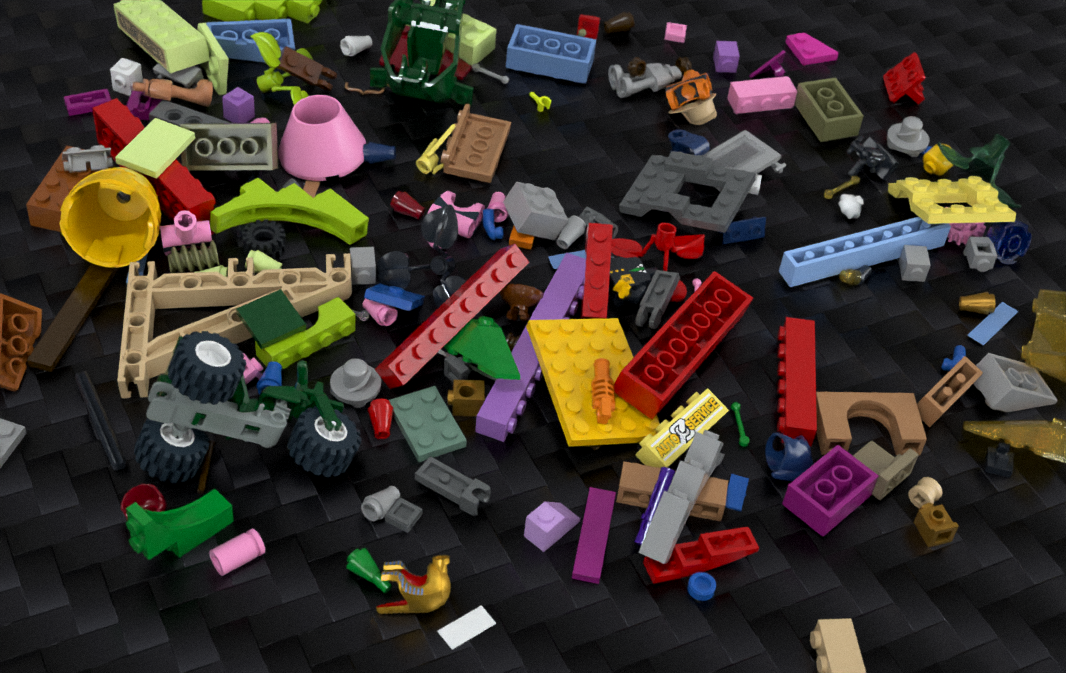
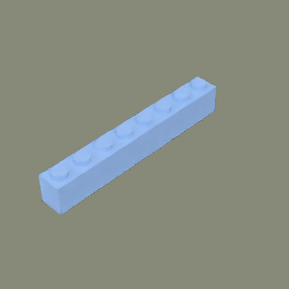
[779,217,951,287]

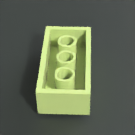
[408,0,496,66]

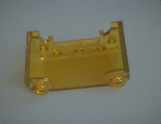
[1021,289,1066,383]

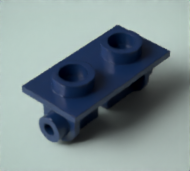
[718,216,766,244]

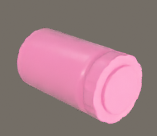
[209,528,265,576]

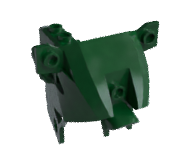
[370,0,473,106]

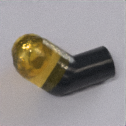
[839,265,872,286]

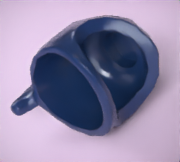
[765,432,813,481]

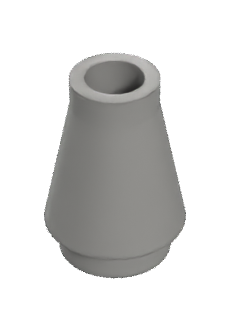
[556,216,586,249]
[361,486,400,521]

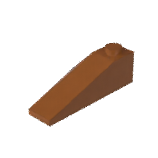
[0,293,42,392]

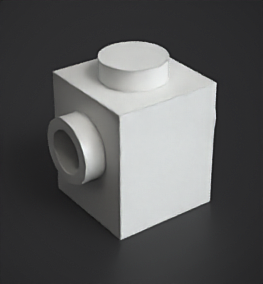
[110,58,143,96]

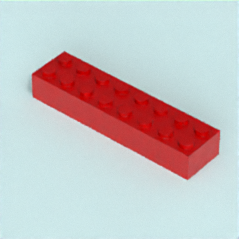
[92,98,216,235]
[614,271,753,420]

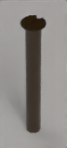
[197,440,216,494]

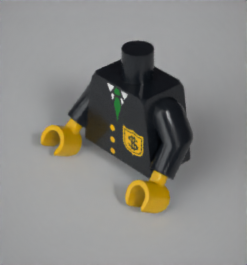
[608,252,658,307]

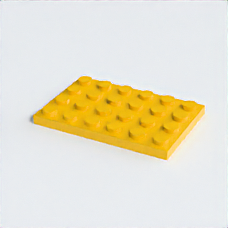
[526,318,660,447]

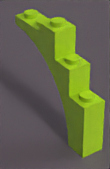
[202,0,322,23]
[210,178,369,245]

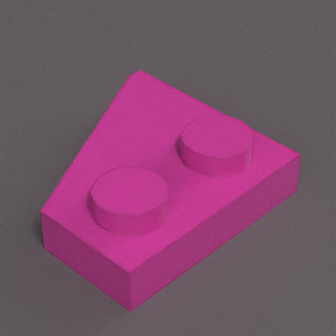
[786,33,839,65]

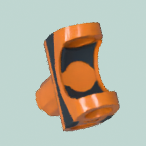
[665,70,712,111]

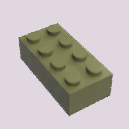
[180,123,278,170]

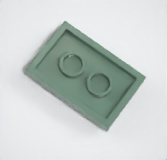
[389,386,467,462]

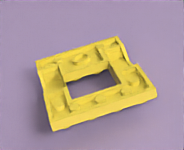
[888,176,1016,224]

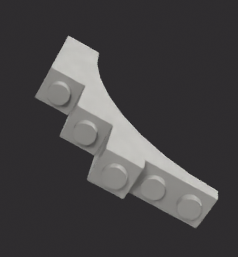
[639,430,725,564]

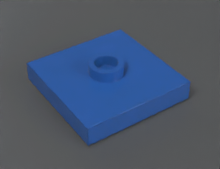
[364,284,425,311]

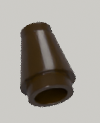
[603,11,634,34]

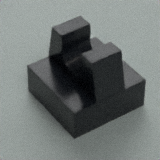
[984,442,1014,478]

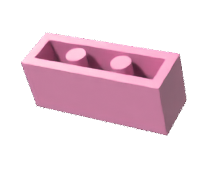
[727,76,797,114]

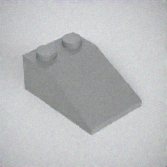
[974,353,1058,412]

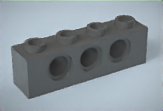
[149,100,229,127]

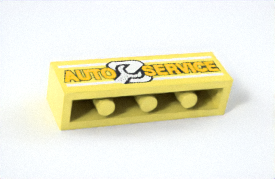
[636,388,729,468]

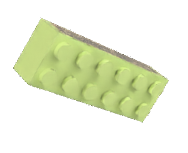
[113,0,210,73]

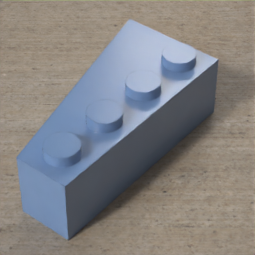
[206,19,295,63]

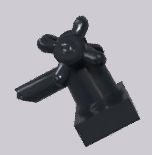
[847,136,900,180]

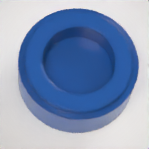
[687,572,716,601]

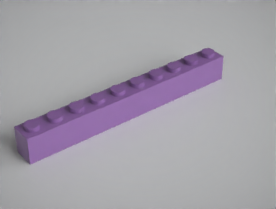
[475,253,585,442]

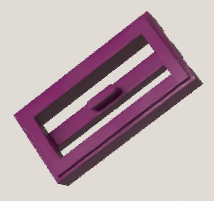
[64,89,111,116]

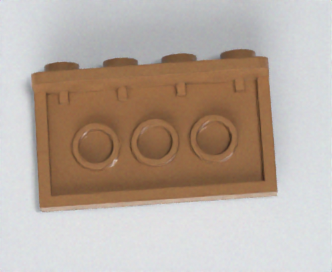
[441,104,511,183]

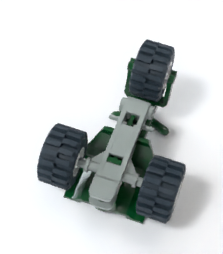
[134,331,361,483]

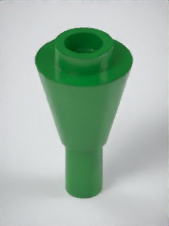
[346,548,392,593]

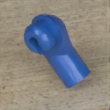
[483,208,503,240]
[941,345,966,371]

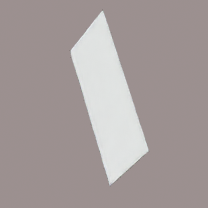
[437,605,496,649]

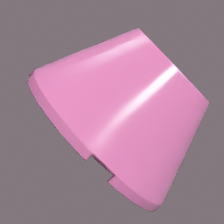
[278,95,366,181]

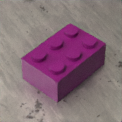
[782,445,879,537]

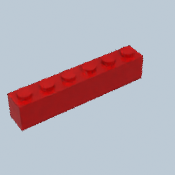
[777,317,817,446]

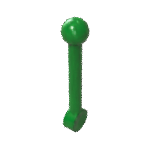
[731,402,750,447]

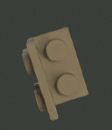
[853,441,919,500]

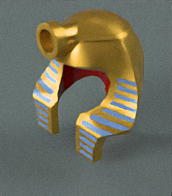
[376,555,451,614]

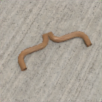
[345,82,385,96]

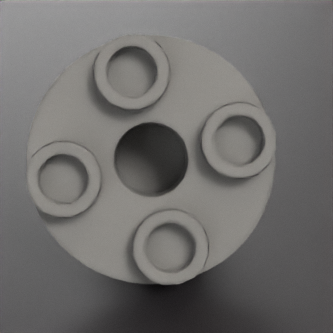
[887,116,929,157]
[330,358,381,408]

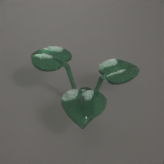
[937,134,1022,208]

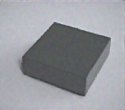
[385,497,422,533]

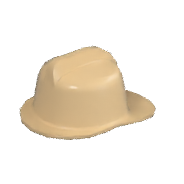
[668,93,717,125]

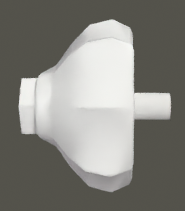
[838,194,863,219]

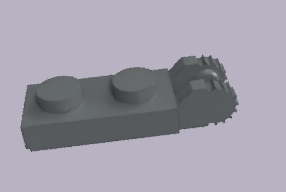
[635,270,680,329]

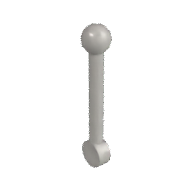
[472,64,509,84]

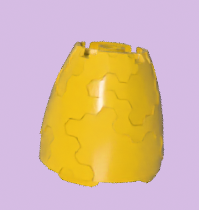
[59,167,161,268]

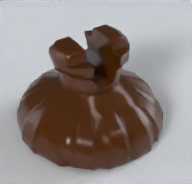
[500,284,544,322]

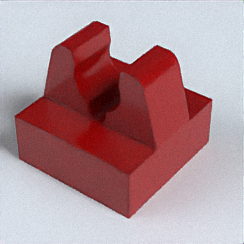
[577,14,600,39]

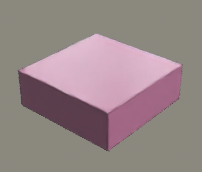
[664,22,687,43]

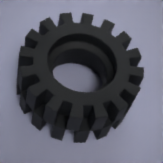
[242,219,286,260]

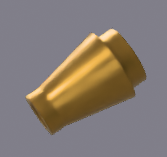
[959,292,995,315]

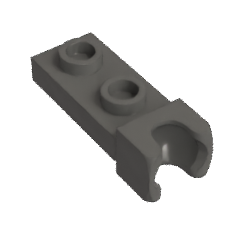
[415,456,491,516]

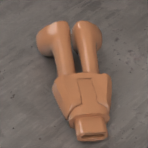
[133,79,213,107]

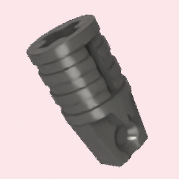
[579,207,618,239]

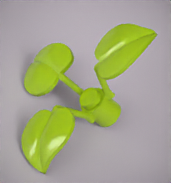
[250,32,313,105]

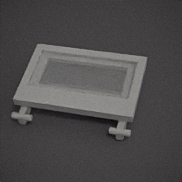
[703,130,786,192]

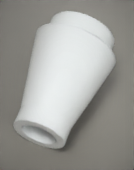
[340,36,372,56]

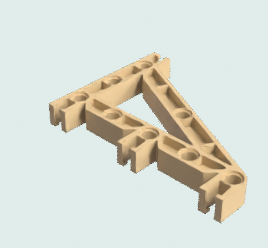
[117,254,352,398]

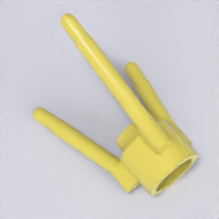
[416,124,456,174]

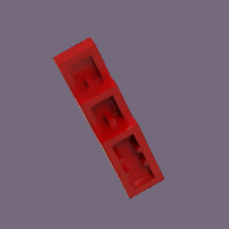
[643,527,759,584]

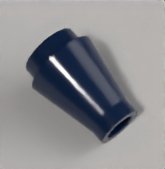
[363,142,396,164]

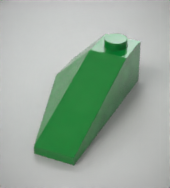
[443,316,520,380]

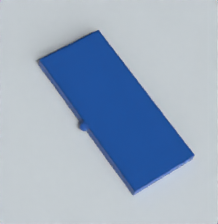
[725,474,749,512]

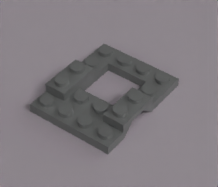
[619,151,756,233]

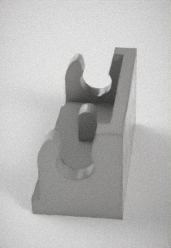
[153,63,204,89]

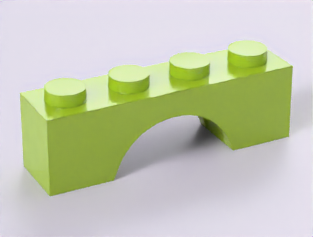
[255,297,355,369]

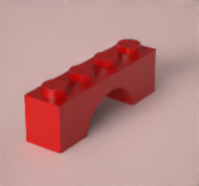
[580,223,613,319]

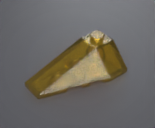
[963,418,1066,463]

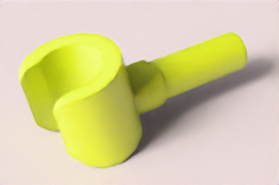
[529,92,551,112]

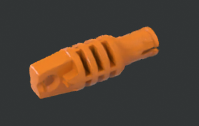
[591,358,615,424]

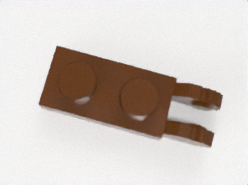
[277,46,337,91]

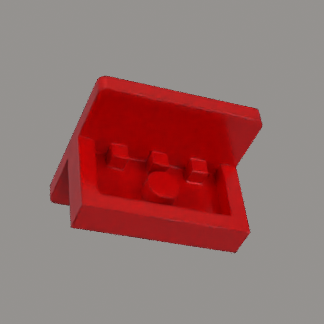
[883,52,925,104]

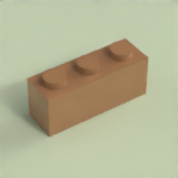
[917,356,983,427]

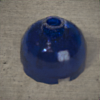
[986,219,1032,265]

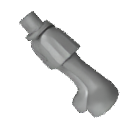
[608,63,682,98]

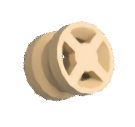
[908,477,943,509]

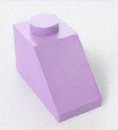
[524,502,580,552]

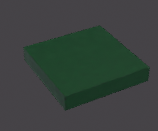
[236,289,306,350]

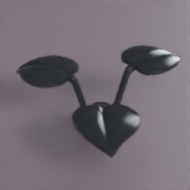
[376,205,466,308]

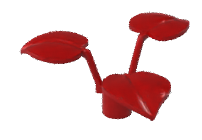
[611,223,705,302]

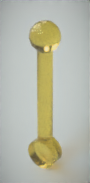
[824,176,860,199]

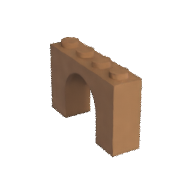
[816,392,927,455]

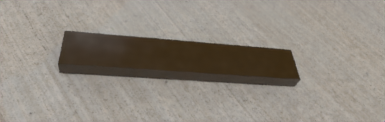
[27,263,118,372]

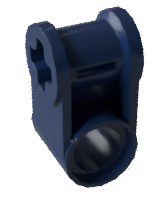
[668,130,710,156]

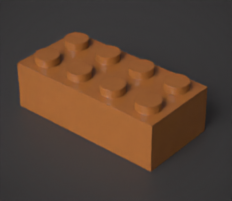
[26,146,112,232]

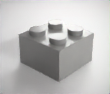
[503,182,568,240]

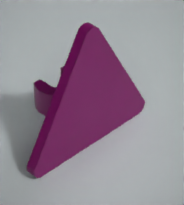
[749,50,786,79]

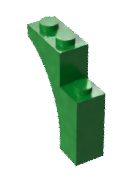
[126,489,234,560]

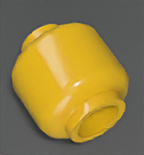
[923,144,955,176]

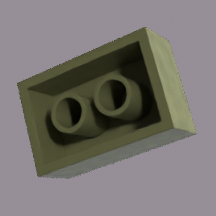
[794,77,863,142]

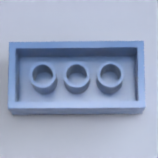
[506,24,596,83]

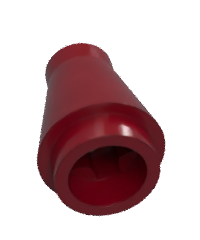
[390,191,426,220]

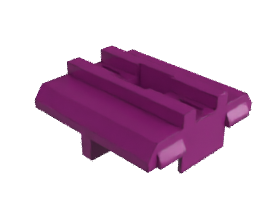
[126,89,163,120]

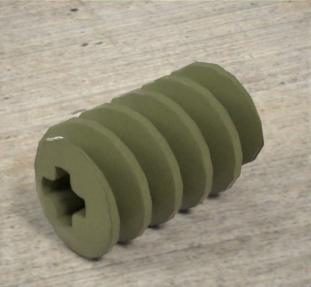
[167,240,220,274]

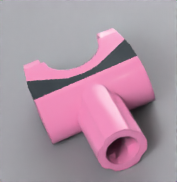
[427,191,485,248]
[160,211,212,256]

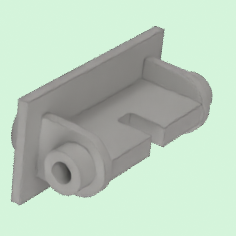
[62,145,113,173]

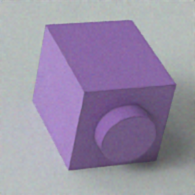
[713,41,740,73]
[222,87,255,123]

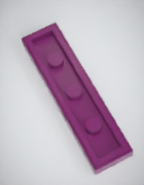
[572,487,616,584]

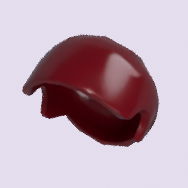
[121,484,166,520]

